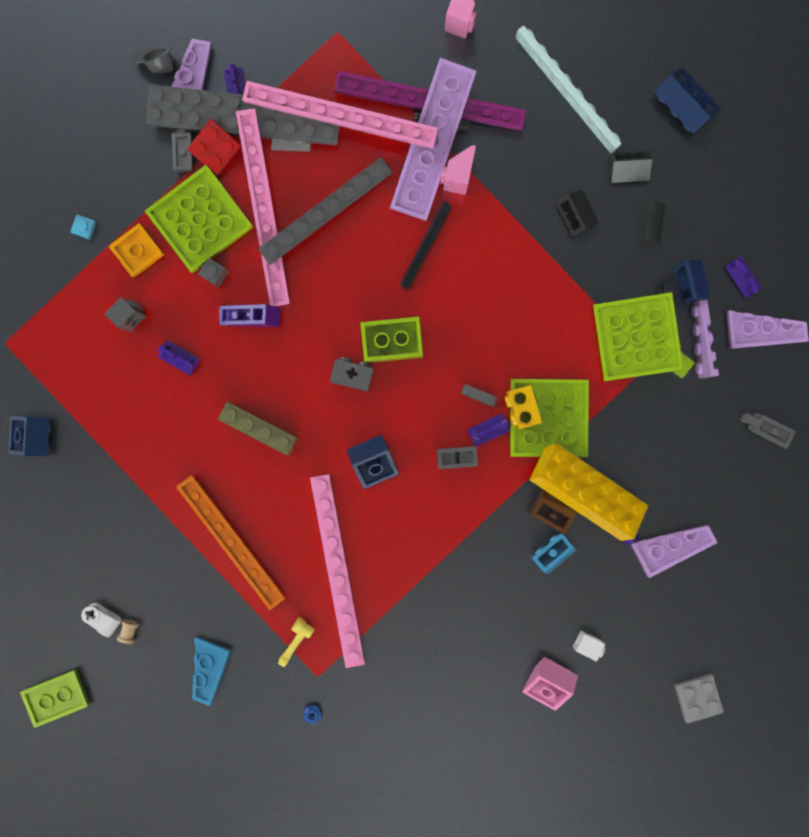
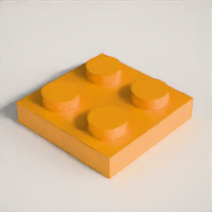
[109,223,164,278]

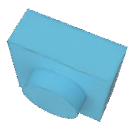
[70,214,97,240]

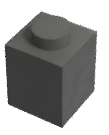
[198,258,229,288]

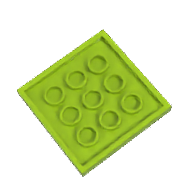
[145,165,254,274]
[593,292,684,381]
[510,379,589,457]

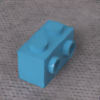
[532,533,577,575]

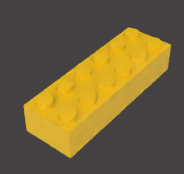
[530,443,649,541]

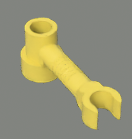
[278,616,315,667]

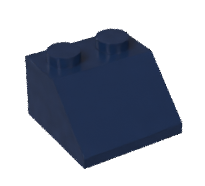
[673,259,711,305]
[8,416,51,456]
[346,435,399,489]

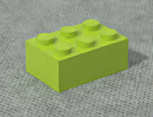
[360,317,423,363]

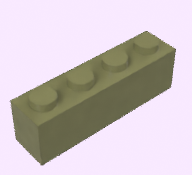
[218,402,298,455]

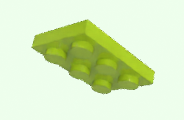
[20,669,90,728]

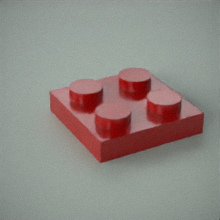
[187,119,242,176]

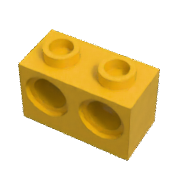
[505,385,542,429]

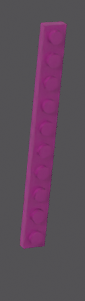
[334,71,526,131]

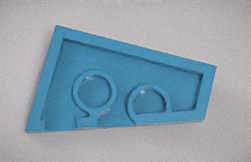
[192,636,231,706]

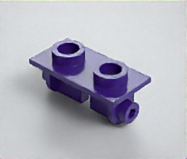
[223,64,246,94]
[725,256,762,299]
[157,340,200,376]
[467,413,510,447]

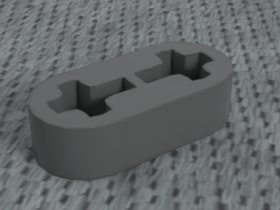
[460,384,498,407]

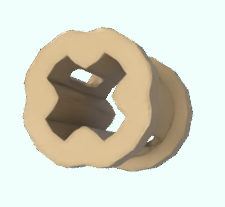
[117,619,139,644]

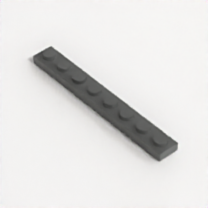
[258,157,392,265]

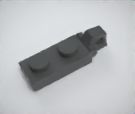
[172,129,194,173]
[740,413,796,449]

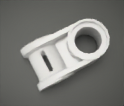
[81,603,122,637]

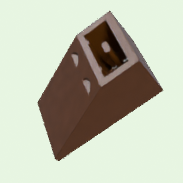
[529,489,577,534]

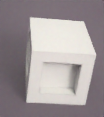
[573,630,605,662]

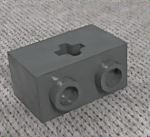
[330,357,374,392]

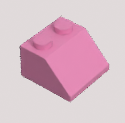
[445,0,477,39]
[440,145,476,195]
[522,657,578,711]

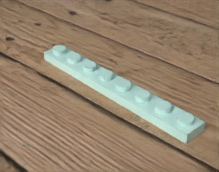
[516,25,621,153]

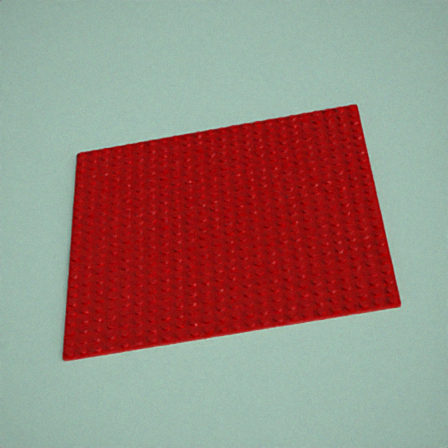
[6,33,636,676]

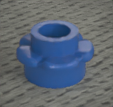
[303,705,322,725]

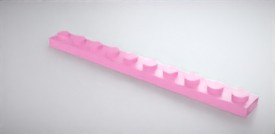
[242,81,438,149]
[236,108,290,306]
[310,474,365,668]

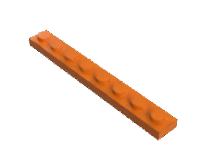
[176,475,286,610]

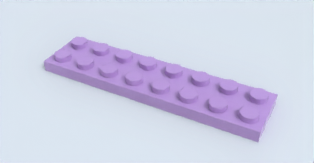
[390,58,476,221]

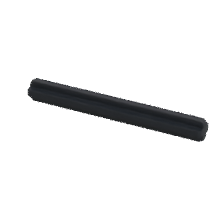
[400,202,452,289]

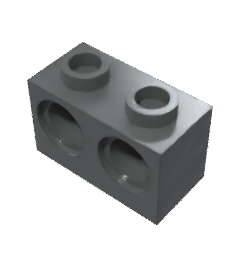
[105,297,146,332]
[436,446,478,469]

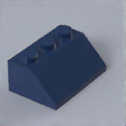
[654,67,721,134]

